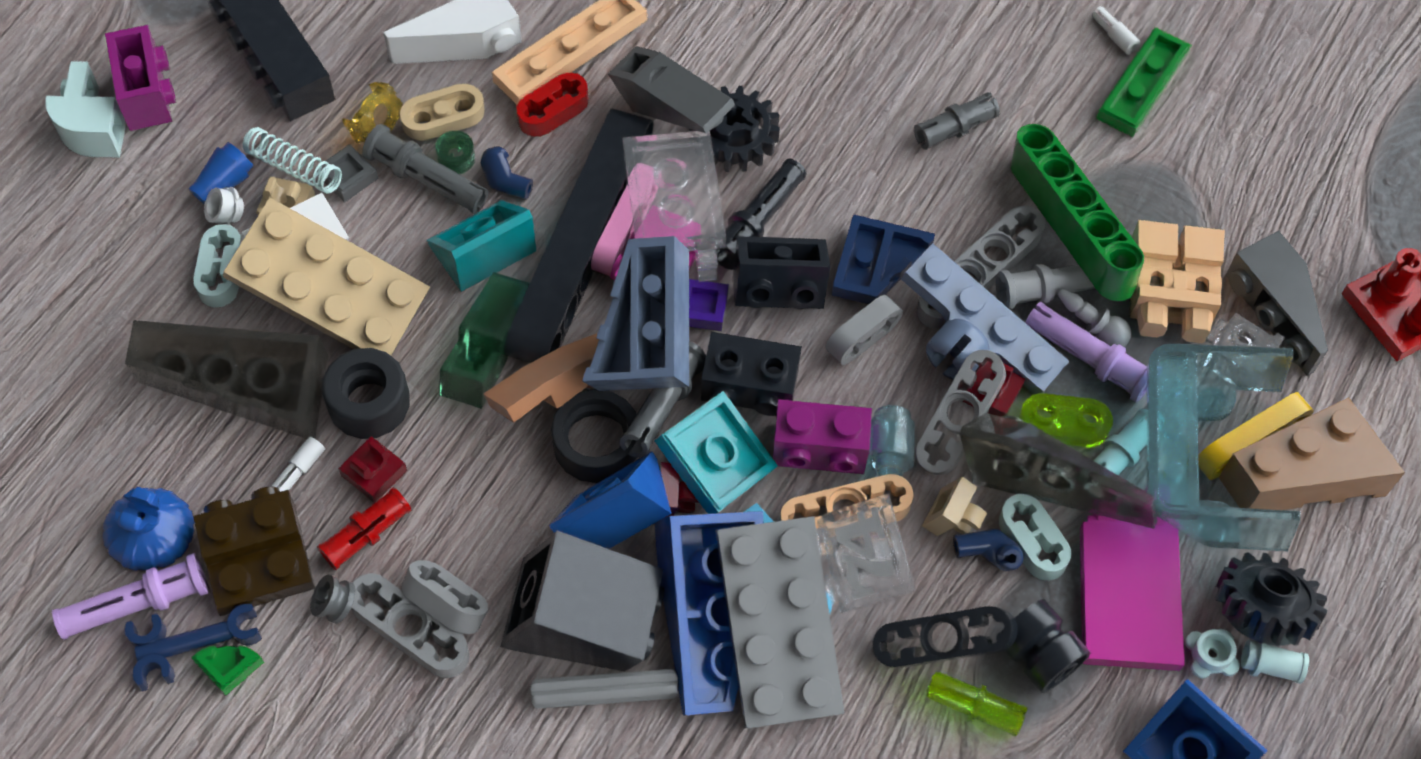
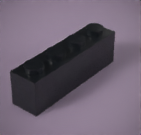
[208,0,336,122]

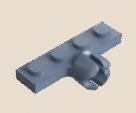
[901,243,1069,397]

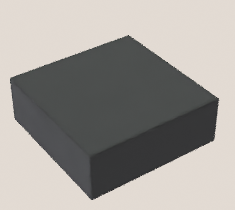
[317,144,378,203]

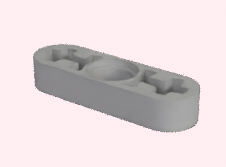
[916,350,1006,475]
[351,573,470,678]

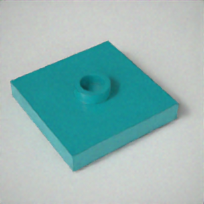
[654,391,778,514]

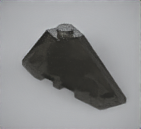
[959,413,1158,529]

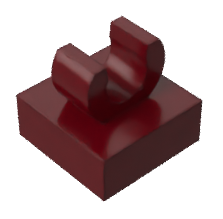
[962,361,1025,422]
[338,436,407,503]
[659,462,699,519]

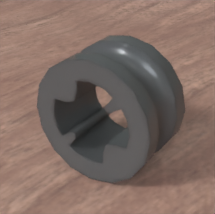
[310,574,355,624]

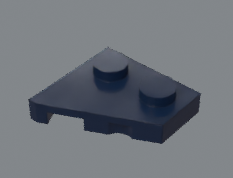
[831,214,935,304]

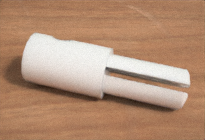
[1092,7,1140,55]
[271,436,325,491]

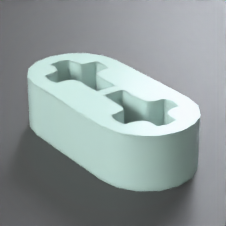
[193,224,241,308]
[999,494,1071,581]

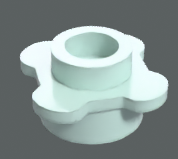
[1185,629,1240,679]

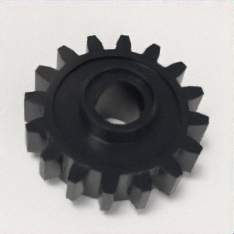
[1215,552,1328,646]

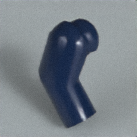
[480,146,533,200]

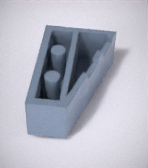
[582,236,689,391]

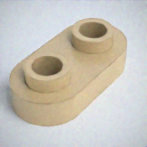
[400,84,485,141]

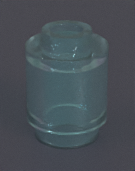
[867,405,915,476]

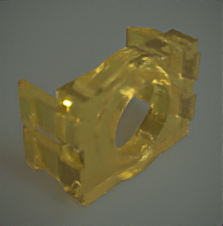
[341,81,403,143]

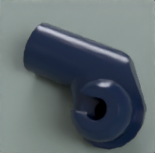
[953,529,1024,571]

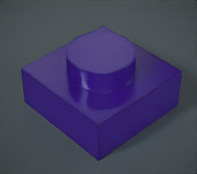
[689,279,729,331]

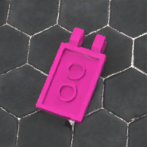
[1080,483,1185,671]

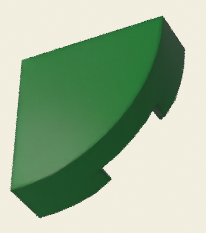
[191,646,264,696]

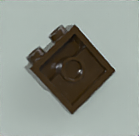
[193,486,315,616]

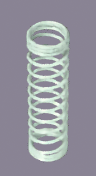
[243,127,342,194]

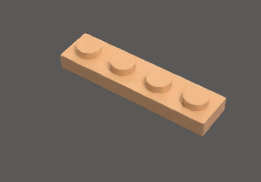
[492,0,647,105]

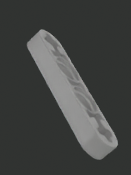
[916,205,1045,330]

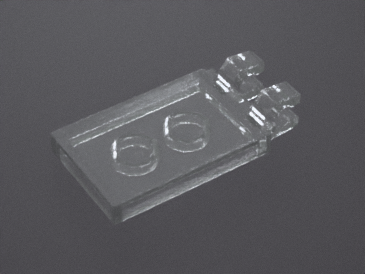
[623,131,726,282]

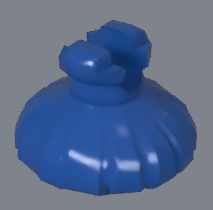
[102,487,195,571]

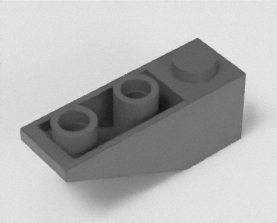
[608,46,735,134]
[1225,231,1328,376]

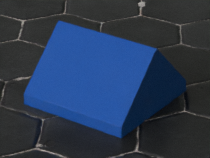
[549,451,672,549]
[1123,679,1268,759]

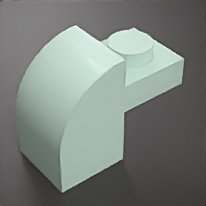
[46,61,126,157]

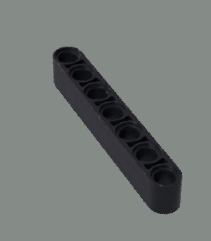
[504,108,654,363]

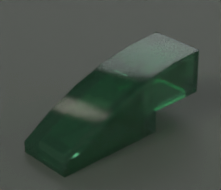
[439,272,530,409]

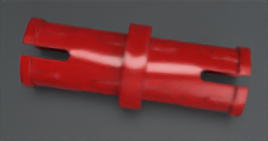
[317,487,412,570]

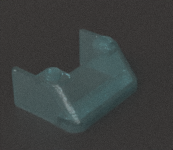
[1147,344,1301,552]

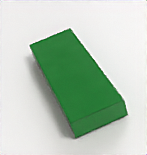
[1096,27,1191,137]

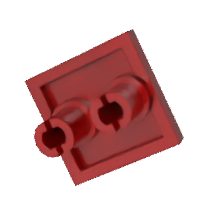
[1341,248,1421,362]

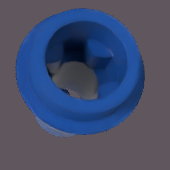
[188,142,254,205]

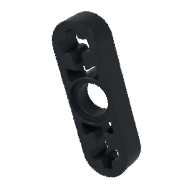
[873,606,1018,668]

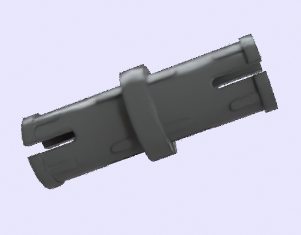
[914,92,1000,150]

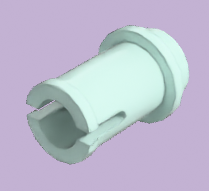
[1241,640,1309,684]

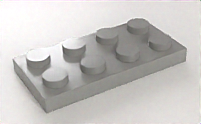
[716,516,845,729]

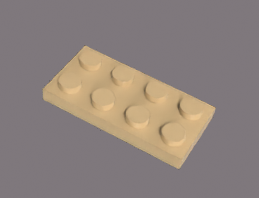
[223,197,430,355]

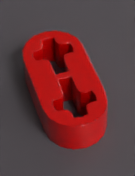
[517,72,589,137]

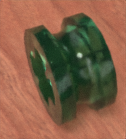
[435,131,476,174]

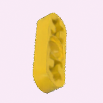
[1194,392,1314,480]

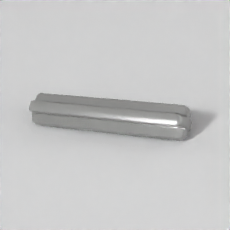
[531,669,678,709]

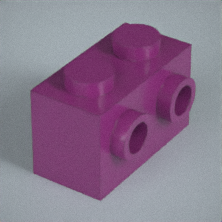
[105,25,176,131]
[773,399,872,474]

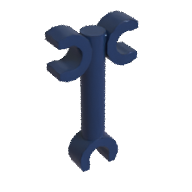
[124,604,262,692]

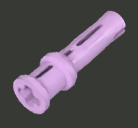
[1025,302,1159,403]
[52,553,209,640]

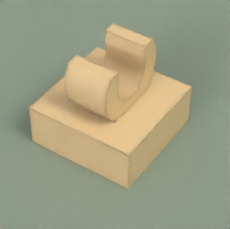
[257,176,315,215]
[922,477,987,536]

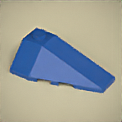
[654,511,764,715]

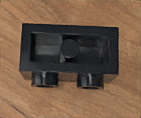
[732,236,830,309]
[701,332,802,416]

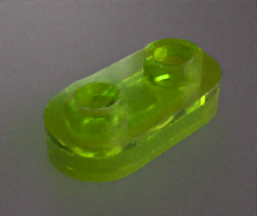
[1018,393,1113,447]

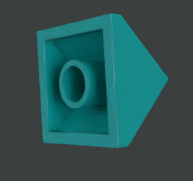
[426,200,537,292]

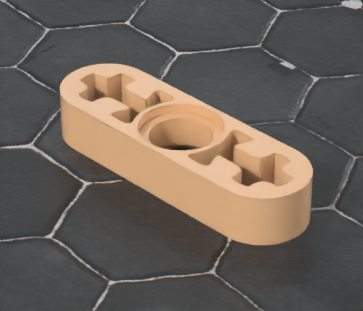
[780,474,913,541]

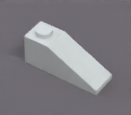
[383,0,522,64]

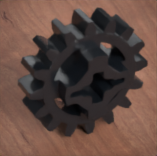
[688,85,780,172]

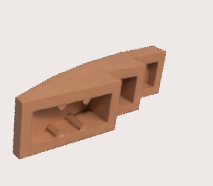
[483,333,599,423]

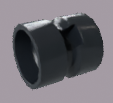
[1001,599,1091,694]

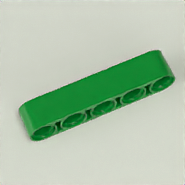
[1010,124,1144,301]

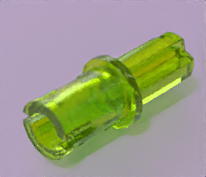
[926,672,1027,737]

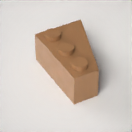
[1218,397,1405,515]

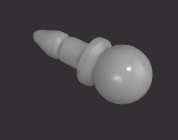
[1058,289,1131,347]

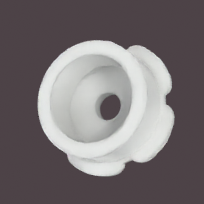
[204,187,244,226]

